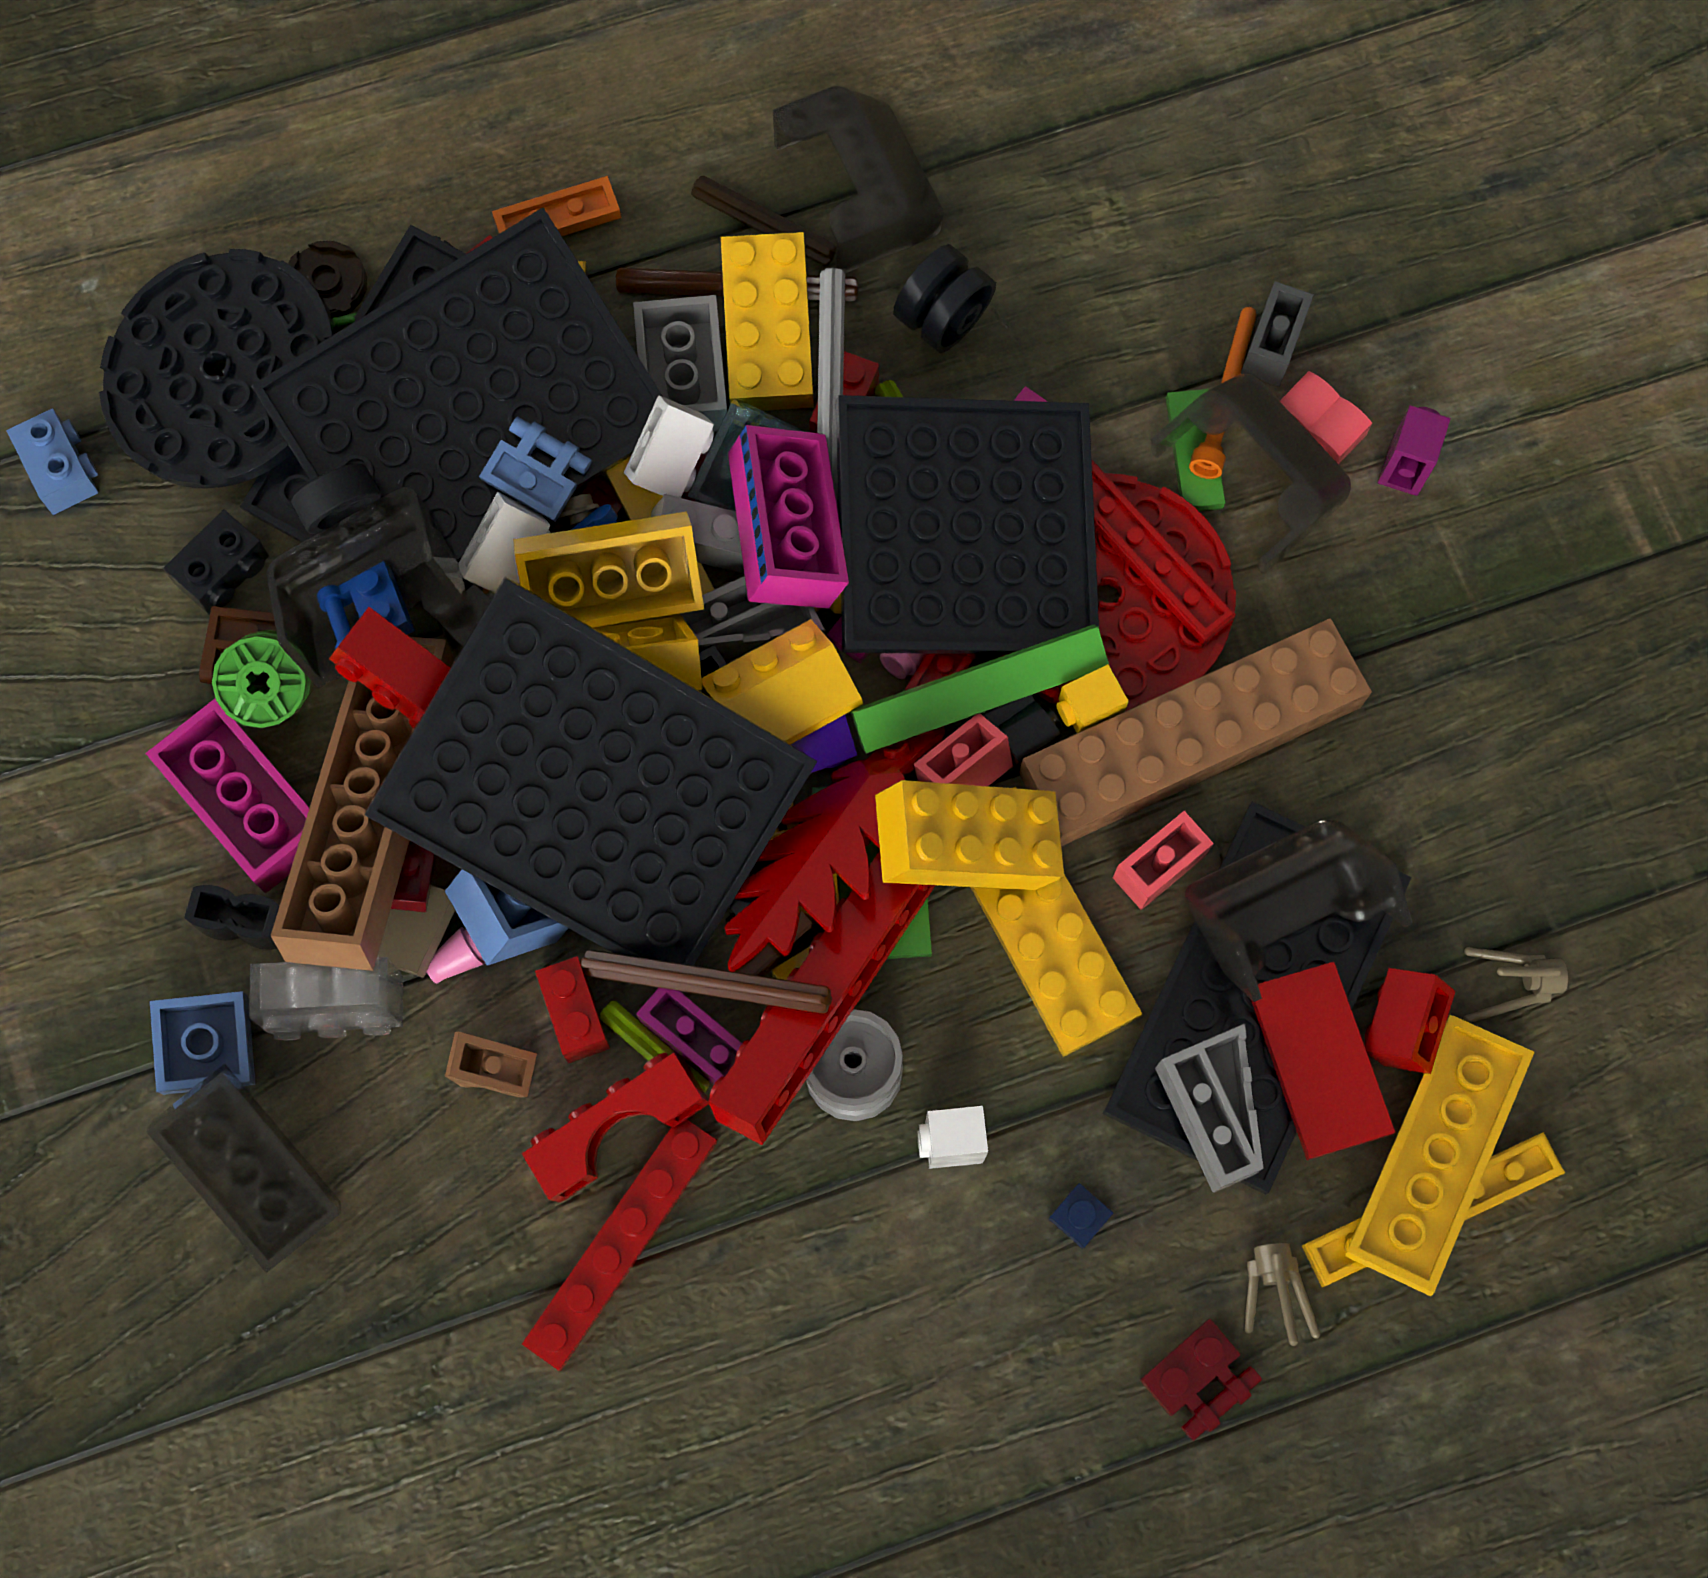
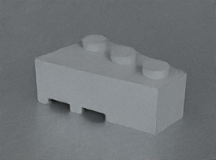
[680,576,825,659]
[1155,1024,1264,1193]

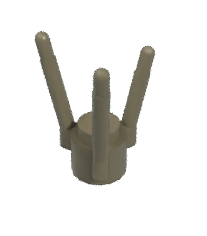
[1463,947,1568,1023]
[1244,1243,1320,1346]

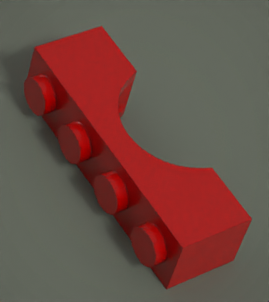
[521,1052,709,1203]

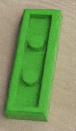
[1166,389,1225,511]

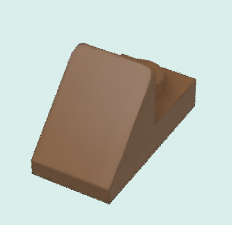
[445,1032,537,1098]

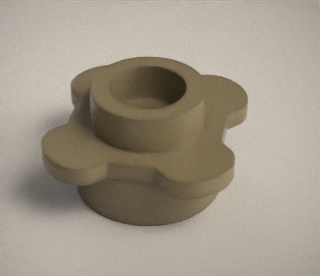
[558,494,599,527]

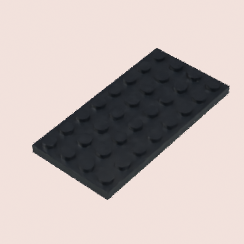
[1103,801,1412,1195]

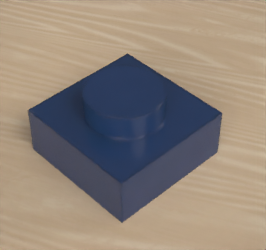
[1048,1183,1113,1249]

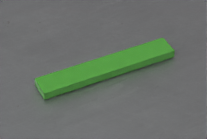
[851,624,1109,753]

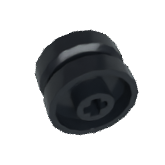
[893,244,997,353]

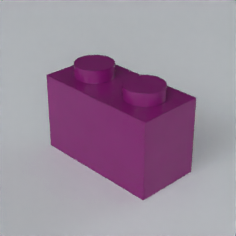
[1378,405,1451,496]

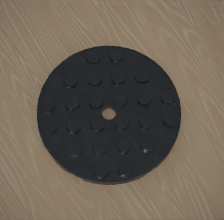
[99,249,337,489]

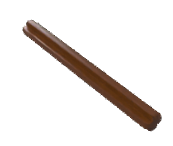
[616,268,858,301]
[580,950,832,1014]

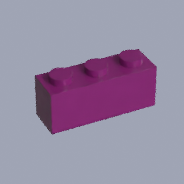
[636,988,742,1085]

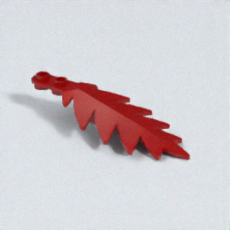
[724,726,945,972]

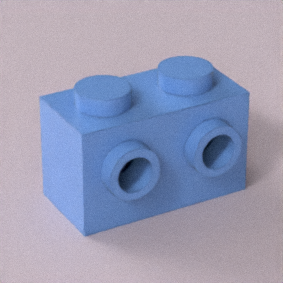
[6,408,99,515]

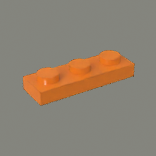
[492,176,621,236]

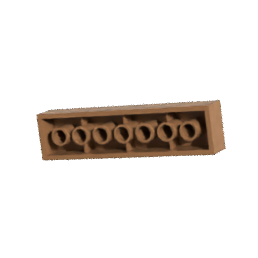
[1019,618,1372,847]
[271,636,454,971]

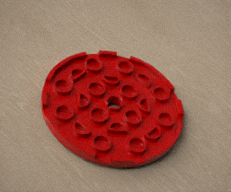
[998,473,1236,712]

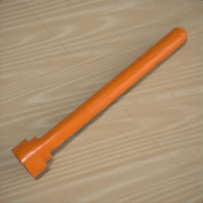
[1189,307,1257,479]

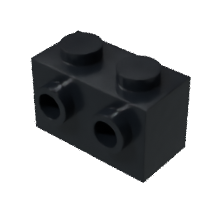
[163,509,269,615]

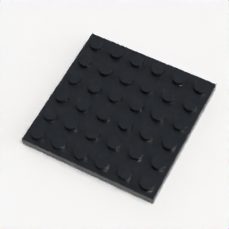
[836,395,1099,655]

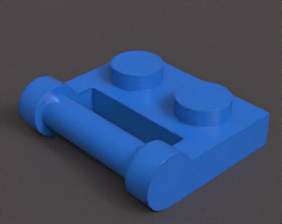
[317,561,415,650]

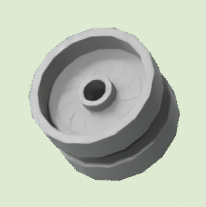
[806,1009,903,1121]

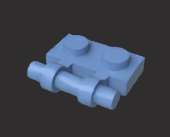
[479,416,592,523]

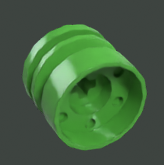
[212,630,315,728]

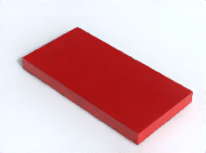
[1247,961,1395,1160]

